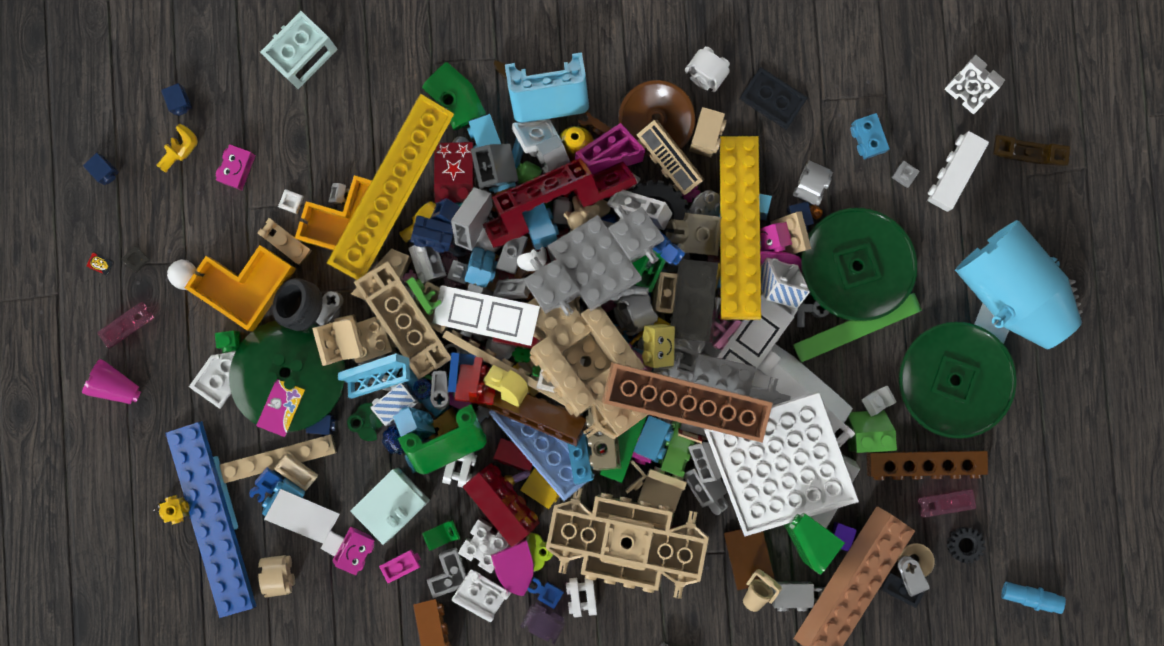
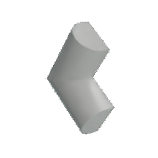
[427,548,467,598]

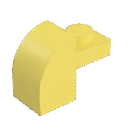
[483,365,528,407]

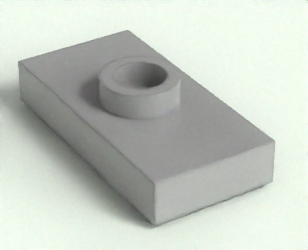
[496,236,528,274]
[493,278,530,299]

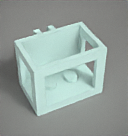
[260,11,337,89]
[351,467,430,545]

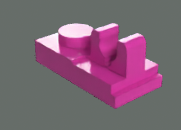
[379,550,421,583]

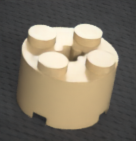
[258,555,295,598]

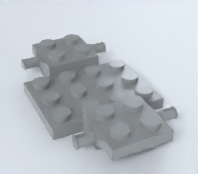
[523,205,664,316]
[653,353,791,436]

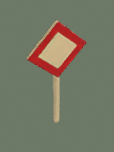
[678,428,708,444]

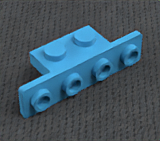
[567,414,593,485]

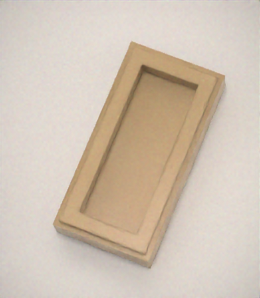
[274,453,318,491]

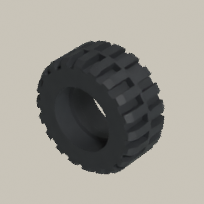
[617,180,690,245]

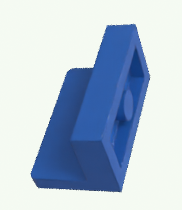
[448,353,476,392]

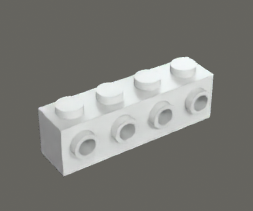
[927,131,989,212]

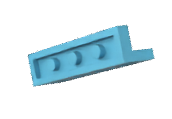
[338,354,410,398]

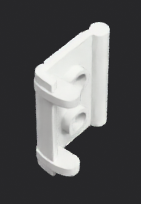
[452,570,511,622]

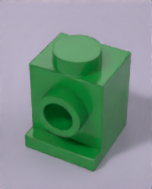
[215,331,241,353]

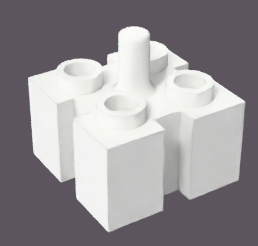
[945,55,1005,114]
[458,518,509,573]

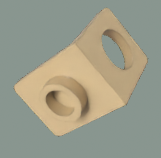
[625,459,647,494]

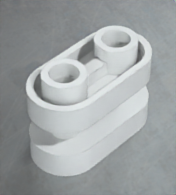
[442,452,477,488]
[566,578,597,617]

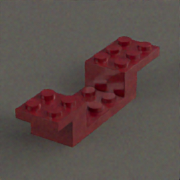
[482,158,637,248]

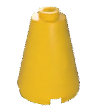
[559,126,594,162]

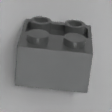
[471,144,519,190]

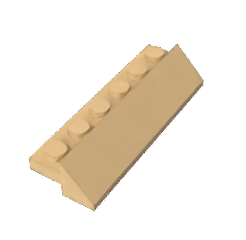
[354,261,451,380]

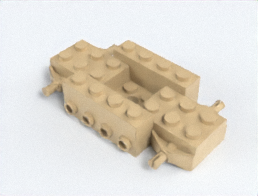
[527,296,648,439]
[546,488,709,599]

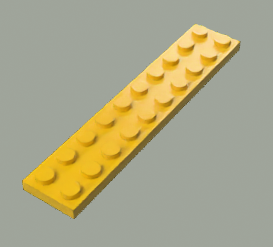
[327,94,454,280]
[720,136,761,320]

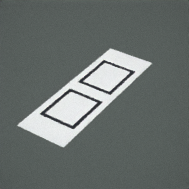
[432,285,540,346]
[717,295,794,371]

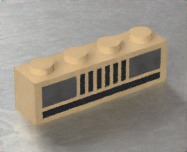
[637,120,705,195]

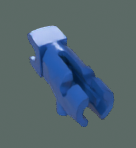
[653,229,685,265]

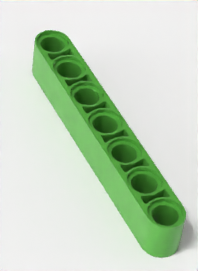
[793,293,922,362]

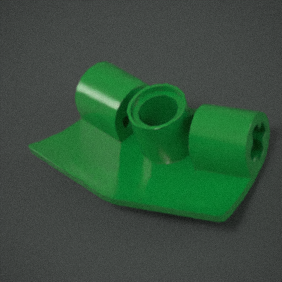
[422,62,486,130]

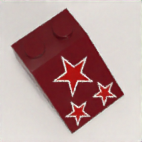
[434,142,475,203]

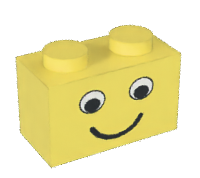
[642,324,675,368]

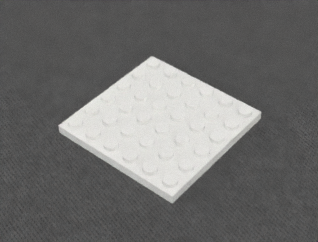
[704,391,859,536]

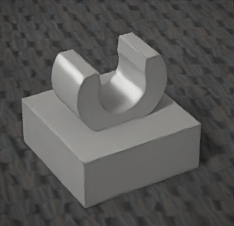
[891,161,919,188]
[329,183,350,204]
[447,260,468,285]

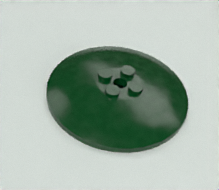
[801,208,917,321]
[229,320,345,432]
[899,322,1016,438]

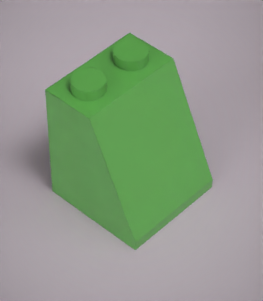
[846,410,897,453]

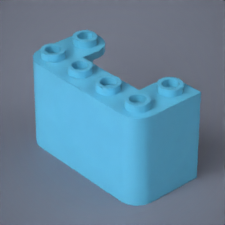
[505,52,589,123]

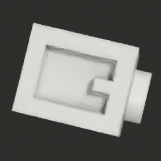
[862,386,896,417]

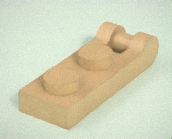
[257,218,312,265]

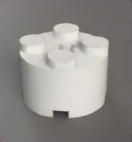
[685,47,730,92]

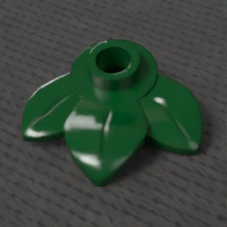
[347,403,383,441]

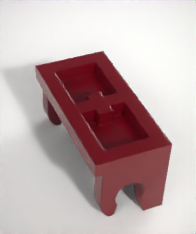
[494,438,533,473]

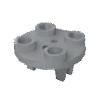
[689,191,720,217]

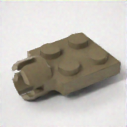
[665,213,722,256]

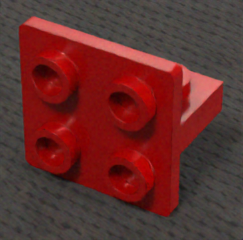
[454,357,496,405]

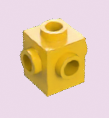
[159,495,190,525]

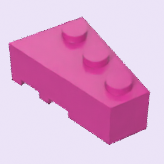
[575,123,645,175]

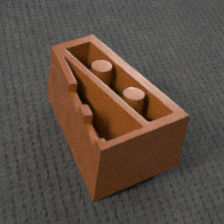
[413,599,451,646]

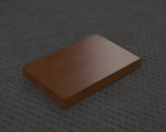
[724,529,775,590]

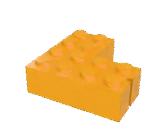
[295,175,372,250]
[184,245,296,332]

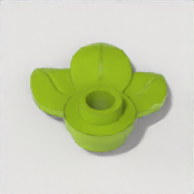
[526,533,553,572]

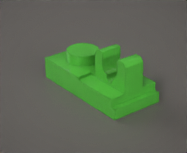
[406,277,442,315]

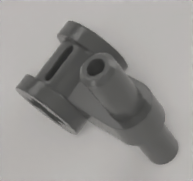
[797,299,829,327]

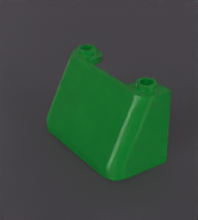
[398,405,487,475]
[784,513,845,574]

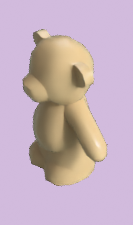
[564,196,610,230]

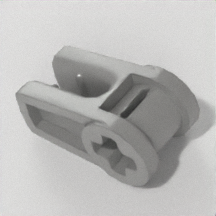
[431,371,450,410]

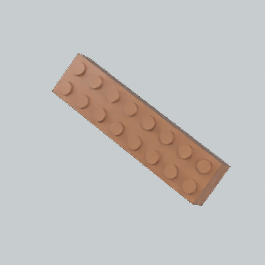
[602,362,773,443]
[793,507,915,646]

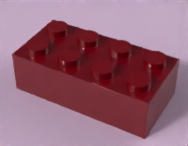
[462,463,540,547]

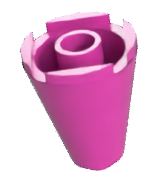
[82,359,141,404]

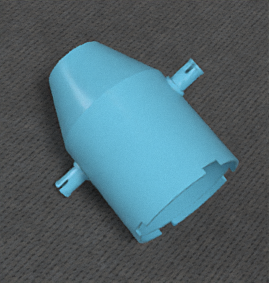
[955,220,1082,349]

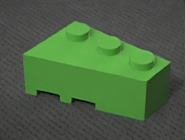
[658,420,696,478]

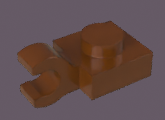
[578,111,611,137]

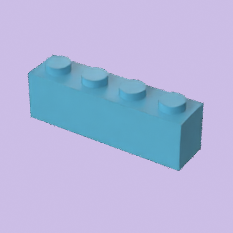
[467,114,516,193]

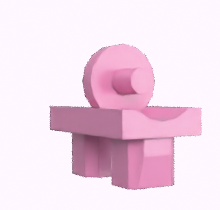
[712,320,742,350]

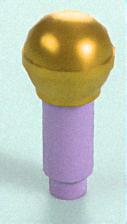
[504,471,530,486]

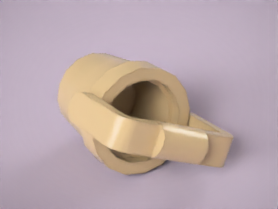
[743,569,782,612]

